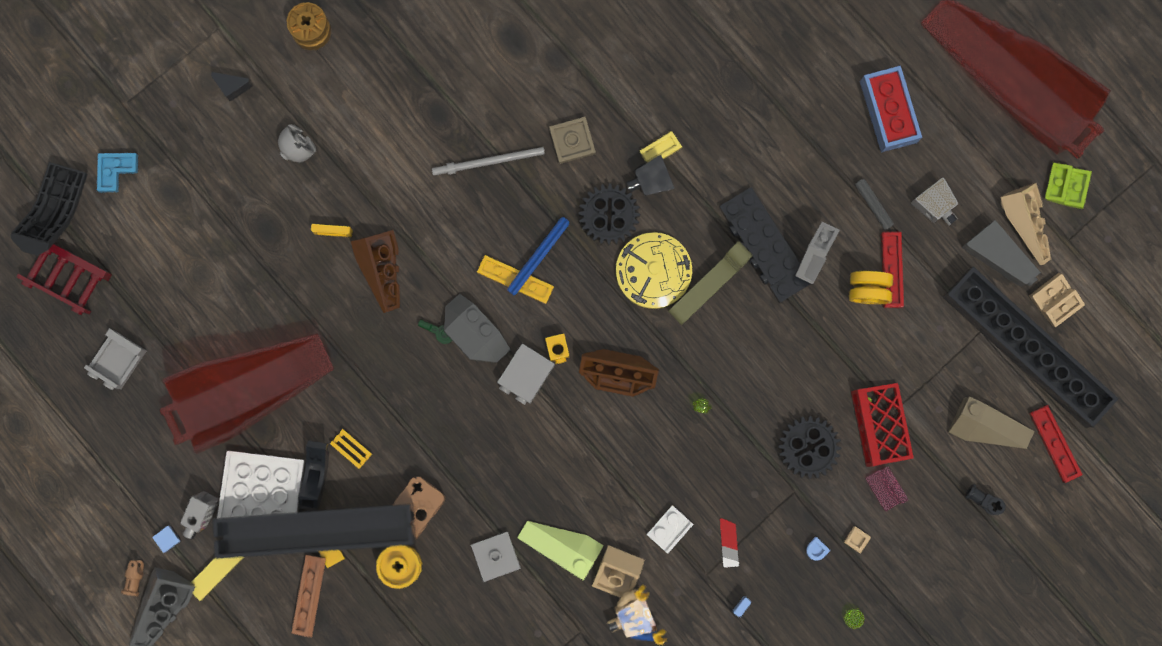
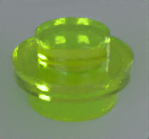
[692,398,712,413]
[844,609,864,629]

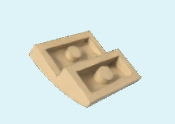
[1029,273,1085,327]

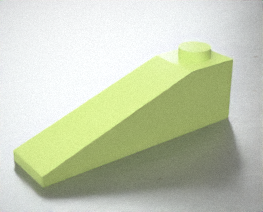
[517,521,603,580]

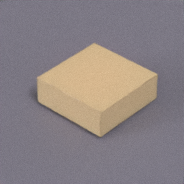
[844,526,871,553]

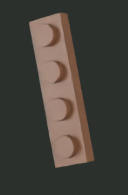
[292,555,326,637]

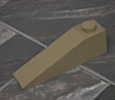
[948,396,1035,449]

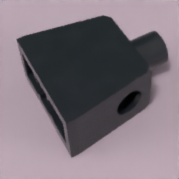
[626,154,674,196]

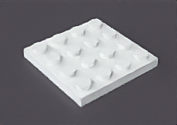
[217,451,305,518]

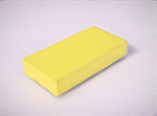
[640,131,682,161]

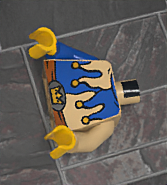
[607,585,667,645]

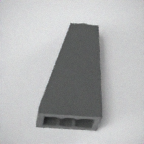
[962,220,1041,287]

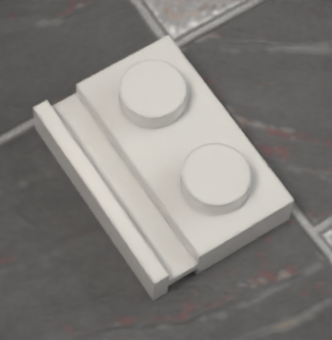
[646,506,693,553]

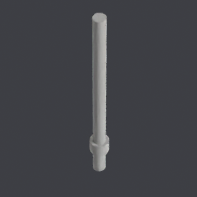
[432,147,545,176]

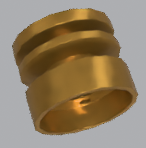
[286,2,331,50]

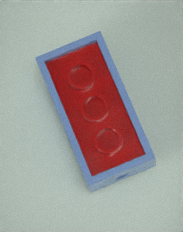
[860,66,922,152]

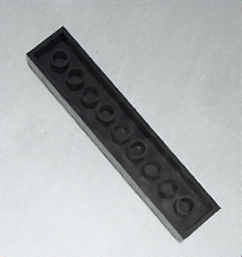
[942,267,1119,428]

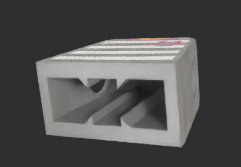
[181,491,220,539]

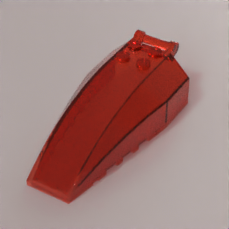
[159,334,334,454]

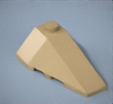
[1001,183,1051,265]

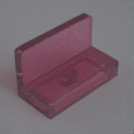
[865,466,909,511]

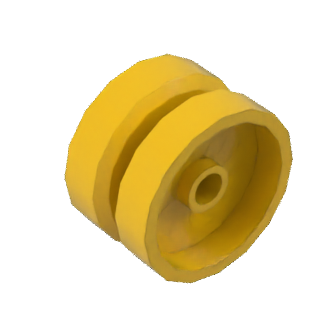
[849,271,893,304]
[376,545,422,589]

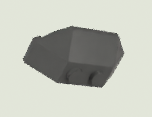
[444,294,511,363]

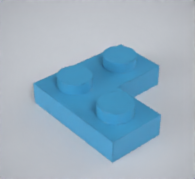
[97,153,138,192]

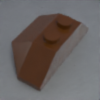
[579,349,659,397]

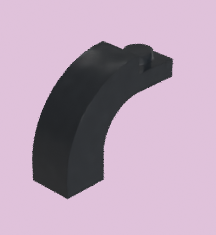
[298,441,329,511]

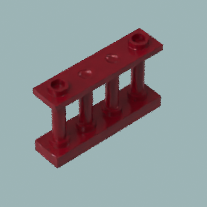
[17,244,112,315]

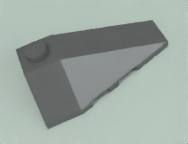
[129,567,195,646]

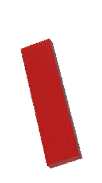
[881,232,904,308]
[1029,405,1082,483]

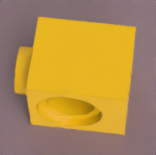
[545,334,570,364]

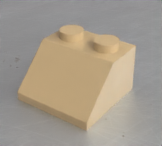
[592,545,645,598]

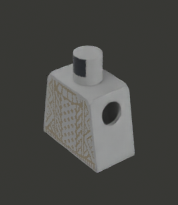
[911,177,958,226]

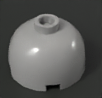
[278,124,316,163]

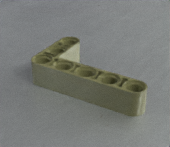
[668,241,753,325]

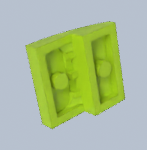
[1045,163,1092,209]

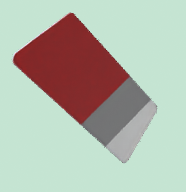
[720,518,739,567]

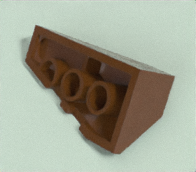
[351,230,400,313]

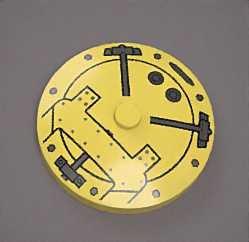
[616,233,692,309]

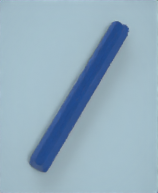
[507,217,570,295]

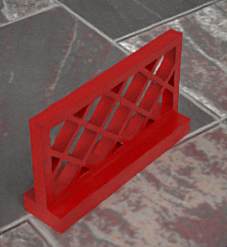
[851,383,914,467]

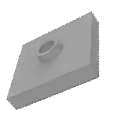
[471,532,521,582]

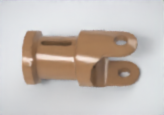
[121,560,144,596]

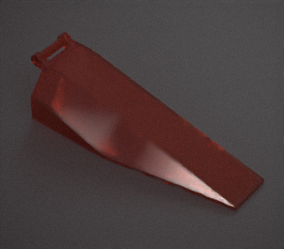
[921,0,1111,159]

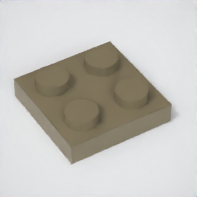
[549,117,596,164]

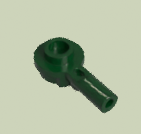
[418,319,452,344]

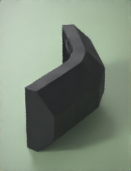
[11,162,88,256]

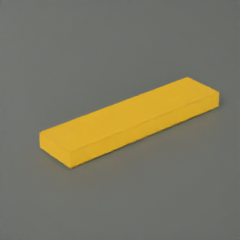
[477,255,554,304]

